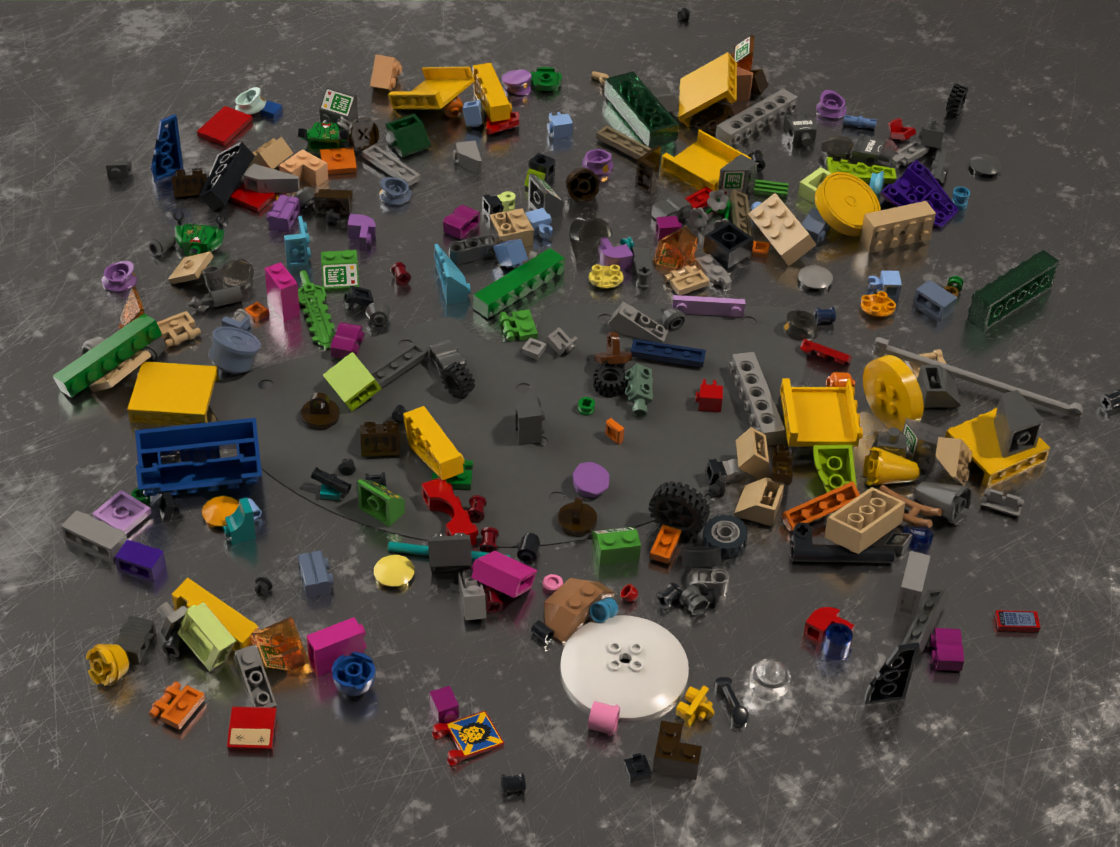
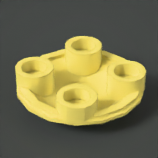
[588,264,624,288]
[374,555,414,588]

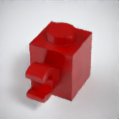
[695,379,723,412]

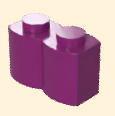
[442,205,480,239]
[330,322,365,359]
[929,628,964,671]

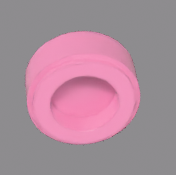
[542,574,563,595]

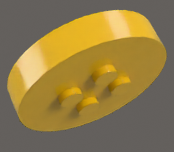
[815,172,881,237]
[863,355,924,431]

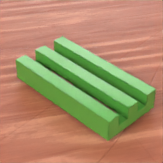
[753,179,789,198]

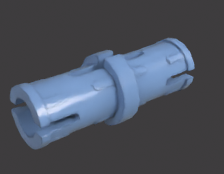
[843,115,877,130]

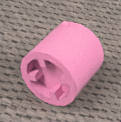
[588,701,620,737]

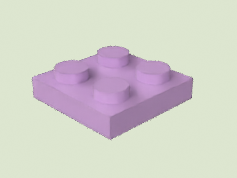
[92,490,151,534]

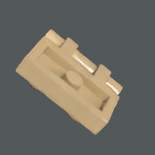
[664,265,710,295]
[157,311,201,347]

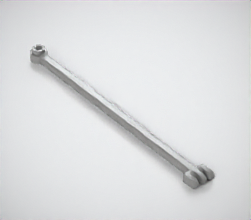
[872,337,1084,420]

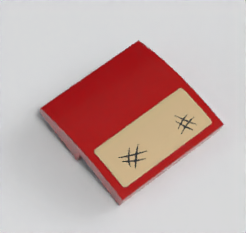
[227,707,277,750]

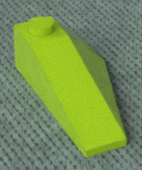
[813,445,857,492]

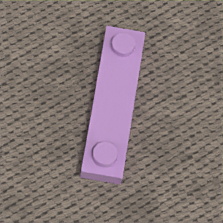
[672,295,745,317]

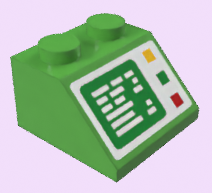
[321,250,359,291]
[592,527,641,565]

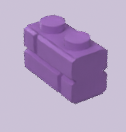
[266,195,300,232]

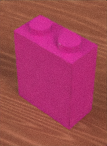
[265,262,300,322]
[471,551,537,598]
[306,617,367,677]

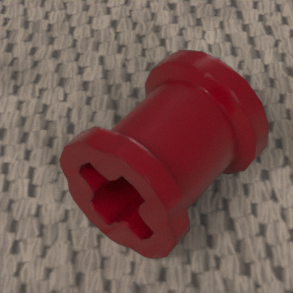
[390,262,411,285]
[467,495,487,522]
[479,527,499,553]
[484,586,503,613]

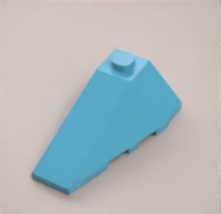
[434,244,471,304]

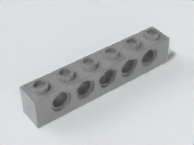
[715,88,798,147]
[729,352,785,446]

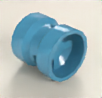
[951,187,970,210]
[589,597,618,623]

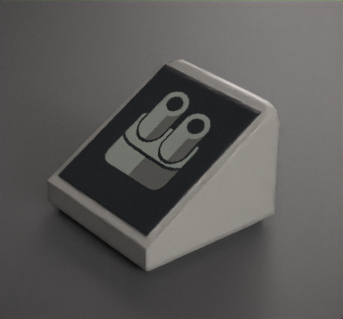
[883,533,912,556]

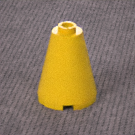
[863,447,920,486]

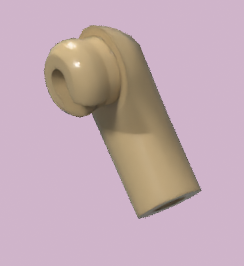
[591,71,611,86]

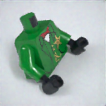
[297,119,349,152]
[173,213,228,256]

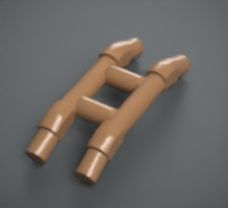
[878,484,943,528]

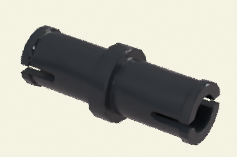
[311,467,352,496]

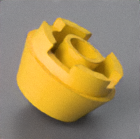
[86,644,129,686]

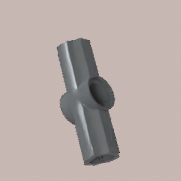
[930,149,951,187]

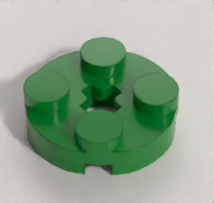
[530,67,562,92]

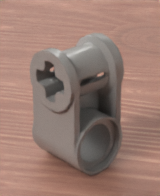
[689,567,729,596]

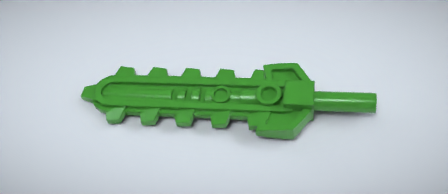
[298,270,336,350]

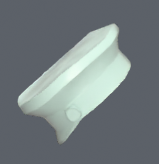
[235,87,266,115]

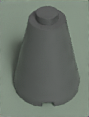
[914,481,972,525]

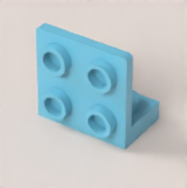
[284,216,311,267]

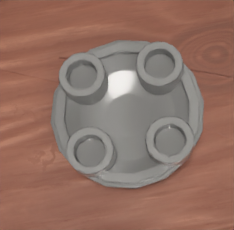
[798,265,833,291]

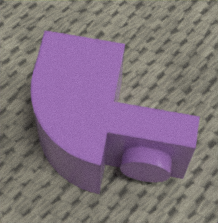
[348,214,376,251]
[598,236,633,271]

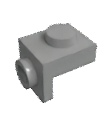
[545,327,578,355]

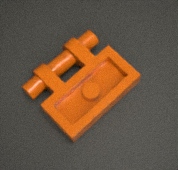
[148,681,205,730]

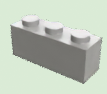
[61,510,127,563]

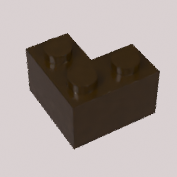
[652,720,702,780]

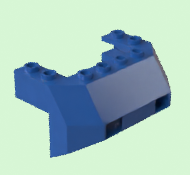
[135,418,263,496]

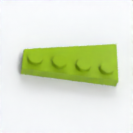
[826,157,897,184]

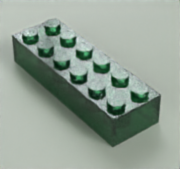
[604,71,679,148]
[967,250,1060,332]

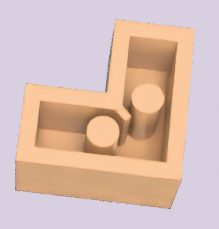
[370,54,402,92]
[279,149,328,187]

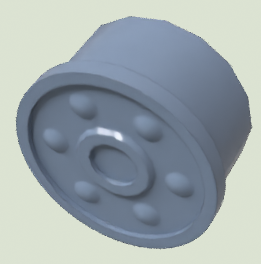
[208,327,261,374]

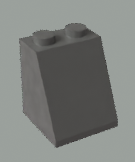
[994,390,1044,458]

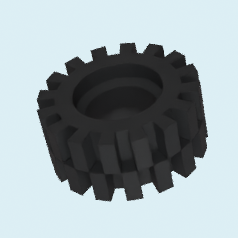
[946,84,968,115]
[440,362,475,398]
[593,363,627,397]

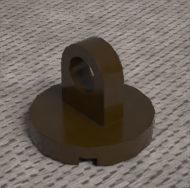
[348,117,379,151]
[301,392,340,430]
[558,497,597,536]

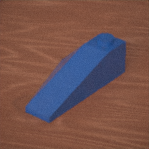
[151,114,184,183]

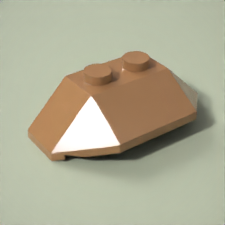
[544,578,615,644]

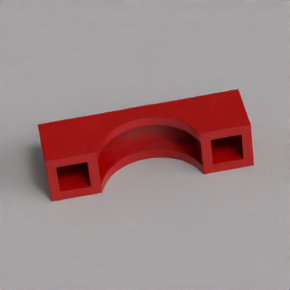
[421,478,479,546]

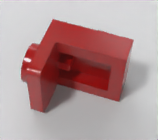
[888,118,916,141]

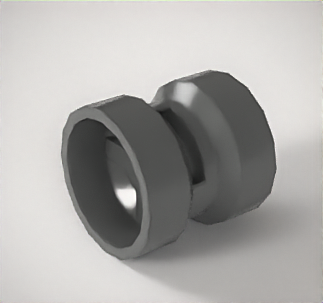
[680,586,709,615]

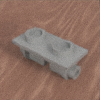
[980,488,1024,517]

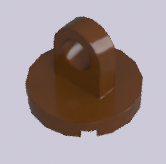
[595,332,632,365]

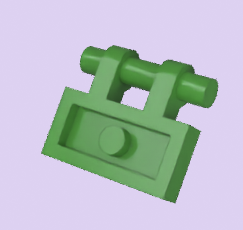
[499,309,538,341]

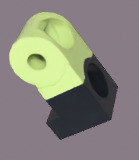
[482,191,516,216]

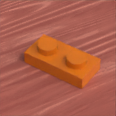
[649,525,682,564]

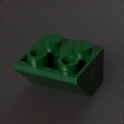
[385,114,431,157]

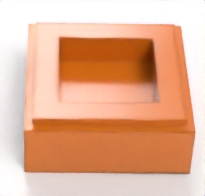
[750,240,770,259]
[243,301,269,323]
[605,418,624,445]

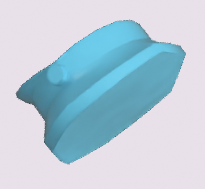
[869,171,884,203]

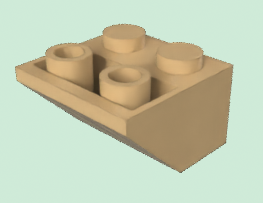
[248,137,293,169]
[489,208,534,247]
[736,427,770,480]
[935,437,972,486]
[734,478,785,526]

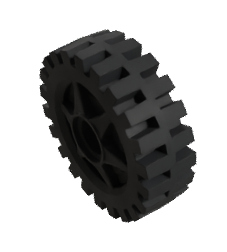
[648,481,710,537]

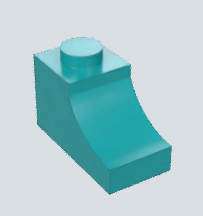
[223,497,256,545]

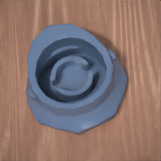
[379,177,412,206]

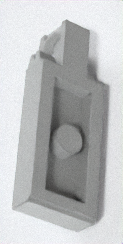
[890,140,929,169]
[695,254,732,291]

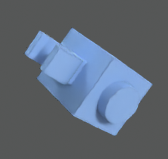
[462,100,485,127]
[547,112,573,139]
[525,208,553,238]
[868,271,902,298]

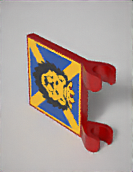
[432,711,504,766]

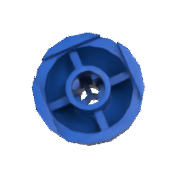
[332,652,376,696]

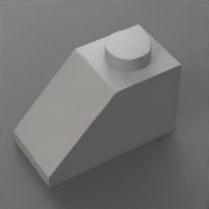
[453,141,482,174]

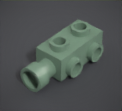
[625,363,653,418]

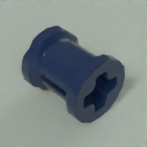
[814,307,836,324]

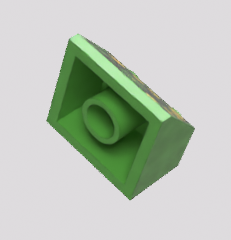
[357,479,405,527]

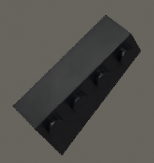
[199,141,255,211]

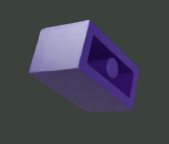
[115,539,166,582]

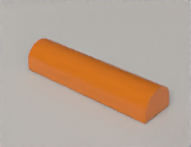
[782,481,860,531]

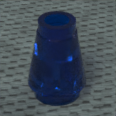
[902,526,934,547]

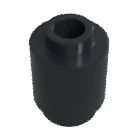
[517,533,540,563]

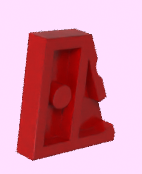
[486,112,519,134]

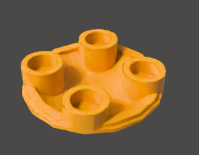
[860,291,896,317]
[202,496,239,527]

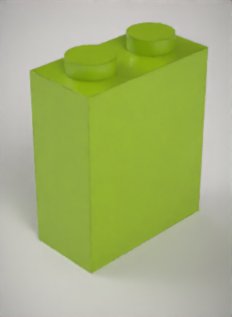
[323,352,382,412]

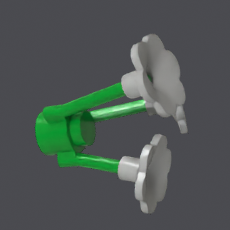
[689,189,731,230]

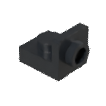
[343,286,374,310]

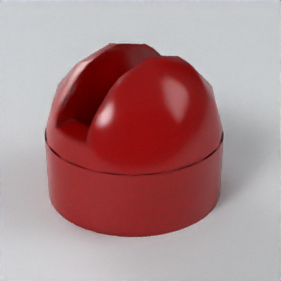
[620,584,638,602]

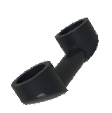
[714,677,749,728]

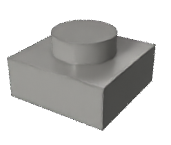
[521,338,546,360]

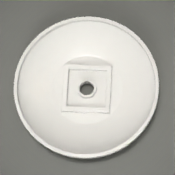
[560,615,689,721]

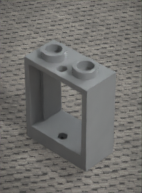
[895,551,930,618]

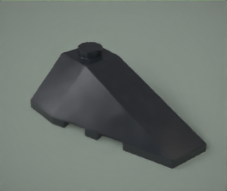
[863,642,920,705]

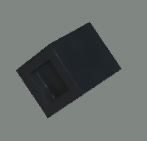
[528,152,555,181]

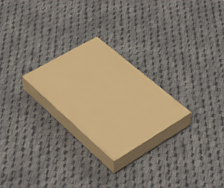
[90,350,151,392]

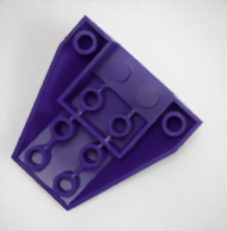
[880,160,959,229]

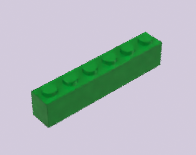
[473,248,565,319]
[53,313,163,398]

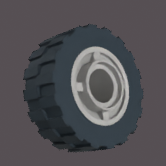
[703,514,748,559]

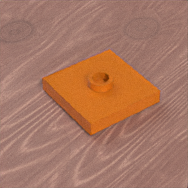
[320,147,357,175]

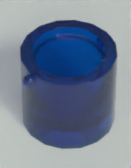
[821,623,853,660]

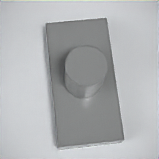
[157,602,187,638]

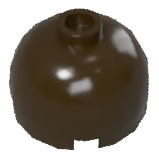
[566,167,600,202]

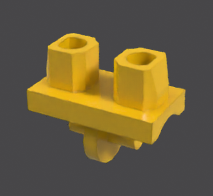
[675,685,715,728]

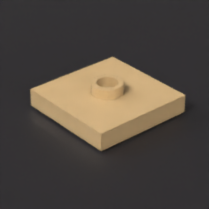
[168,252,214,284]

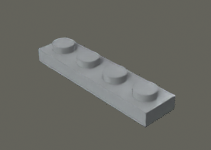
[362,144,420,186]

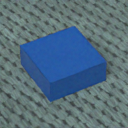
[260,101,283,119]

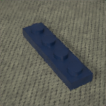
[630,339,706,368]

